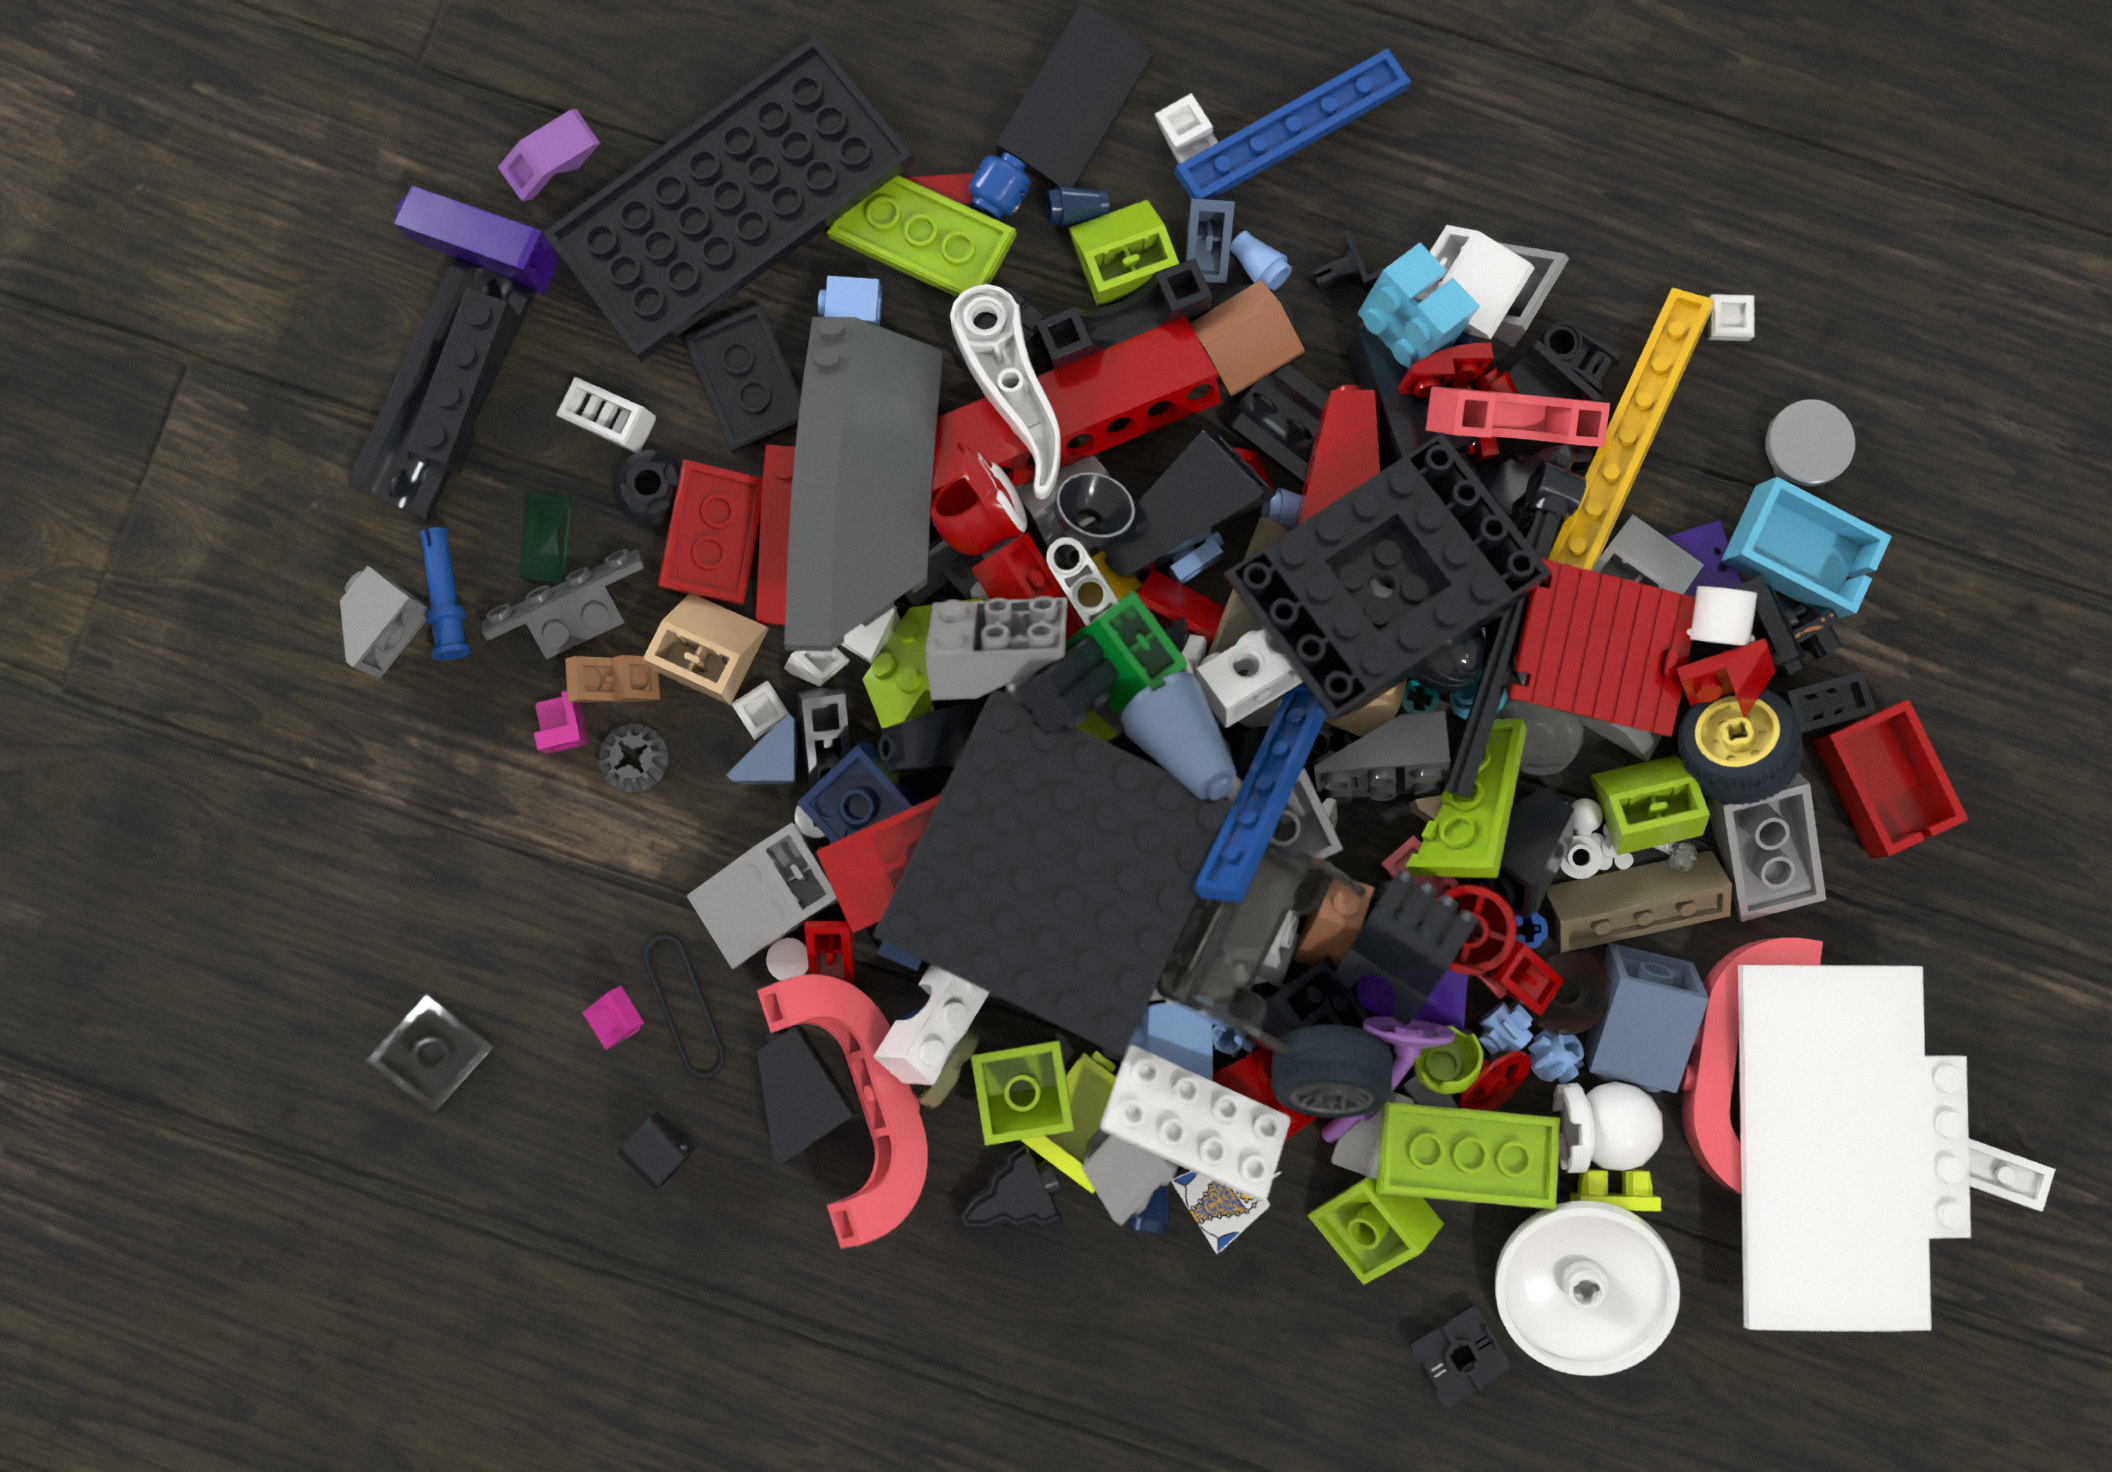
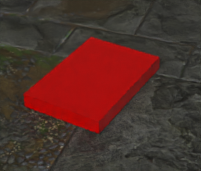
[657,459,763,605]

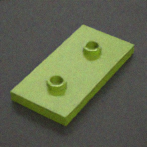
[827,175,1017,298]
[1376,1102,1561,1209]

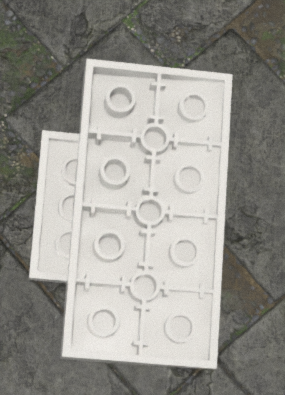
[1738,965,1971,1331]

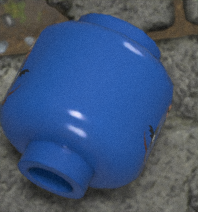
[968,152,1031,220]

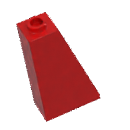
[1294,385,1380,527]

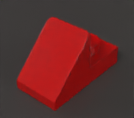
[1677,639,1776,718]

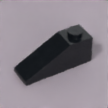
[795,684,851,827]

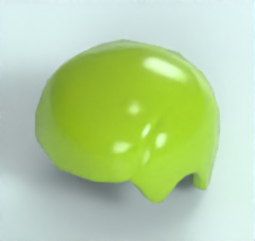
[1412,1025,1484,1095]

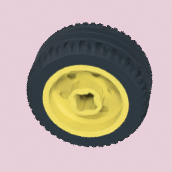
[1678,689,1803,805]

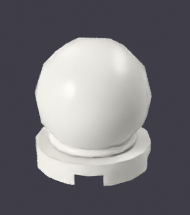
[1552,1082,1663,1173]

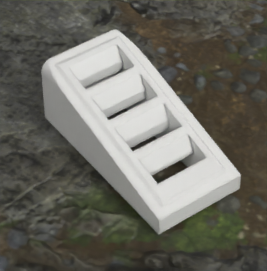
[556,377,656,453]

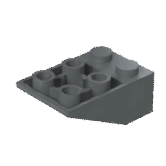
[1314,711,1450,804]

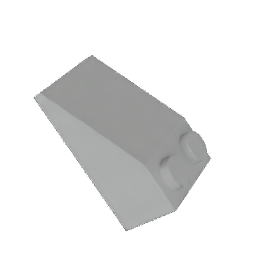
[1707,772,1826,922]

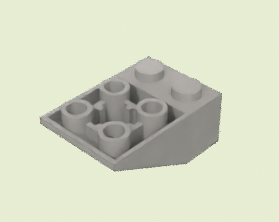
[925,596,1067,700]
[687,823,838,969]

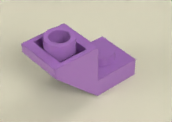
[498,109,600,201]

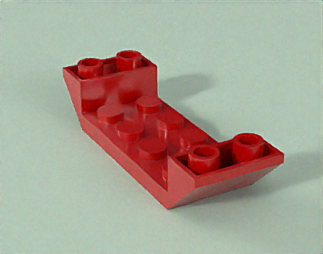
[816,794,942,933]

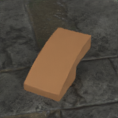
[565,655,660,702]

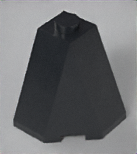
[1466,787,1575,918]

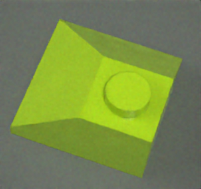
[1307,1177,1444,1285]

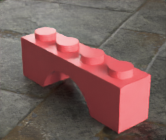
[1426,386,1610,447]

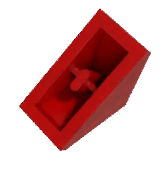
[804,921,855,986]
[1482,941,1564,1017]

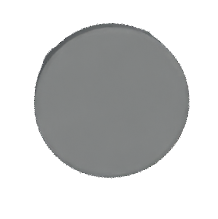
[1765,399,1855,486]

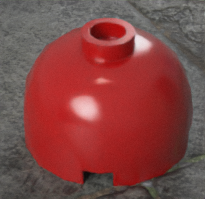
[1436,884,1518,975]

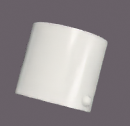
[1687,586,1757,646]

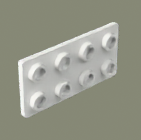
[1100,1045,1290,1201]

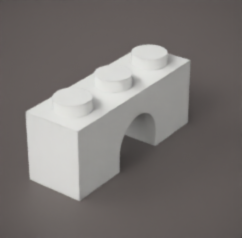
[873,964,990,1085]

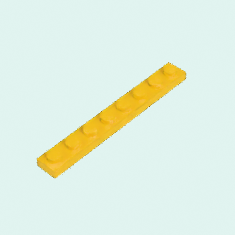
[1541,288,1713,584]

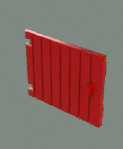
[1507,558,1696,737]

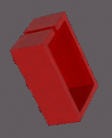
[1812,700,1969,859]

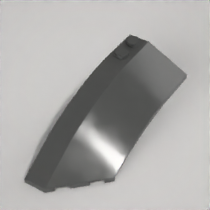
[784,317,944,651]

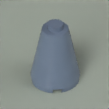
[1121,672,1236,800]

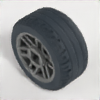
[1271,1025,1392,1118]

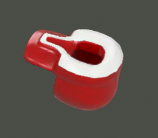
[930,441,1027,555]

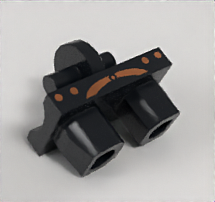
[1763,601,1841,679]

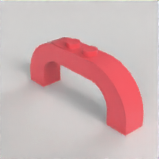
[1679,938,1823,1196]
[757,974,928,1248]

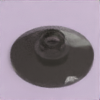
[1527,952,1611,1035]

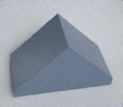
[1185,199,1235,283]
[726,713,799,785]

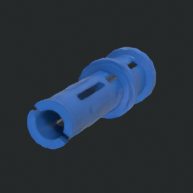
[419,527,471,660]

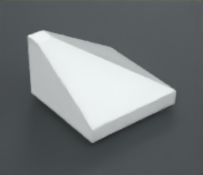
[784,647,850,687]

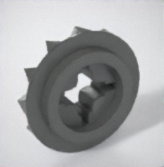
[597,723,668,793]

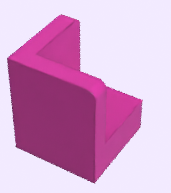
[534,690,589,754]

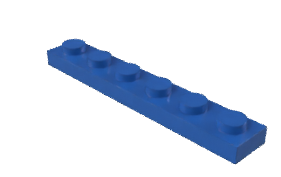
[1174,48,1411,200]
[1195,682,1326,902]

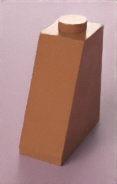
[1292,873,1374,969]

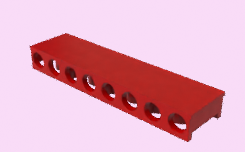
[930,316,1221,522]

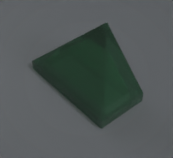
[519,493,572,582]

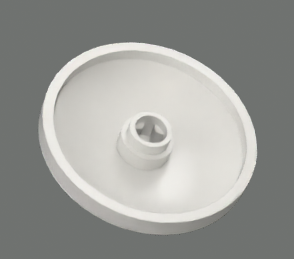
[1495,1201,1680,1376]

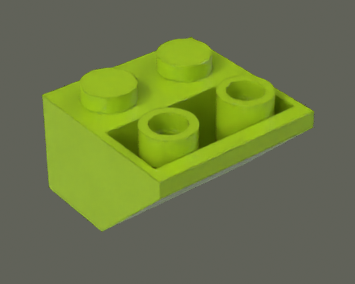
[1068,200,1179,308]
[1591,755,1710,855]

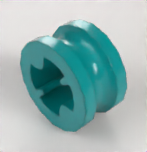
[1399,680,1439,714]

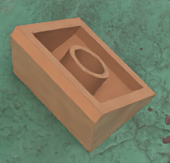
[1190,280,1305,397]

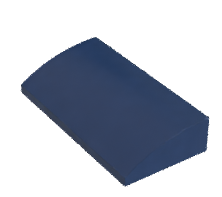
[797,741,923,843]

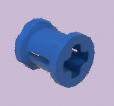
[1515,912,1548,949]

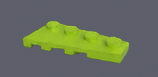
[1406,719,1527,878]

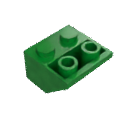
[1065,589,1189,714]

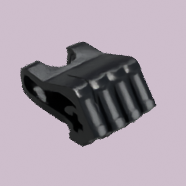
[1333,869,1479,1026]

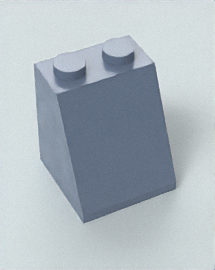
[1584,943,1709,1093]

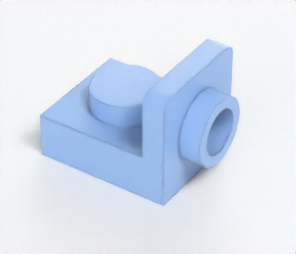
[1168,531,1224,585]

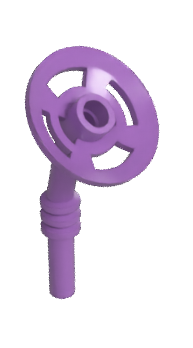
[1321,1017,1455,1143]

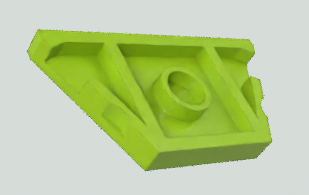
[862,598,984,728]

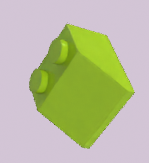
[971,1039,1074,1145]

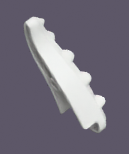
[950,284,1061,499]

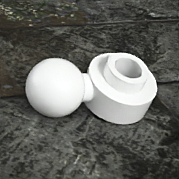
[1560,798,1603,879]

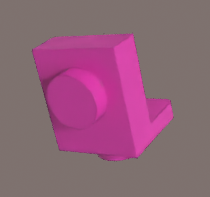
[583,985,644,1050]

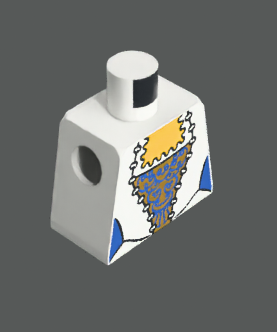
[1171,1166,1281,1254]

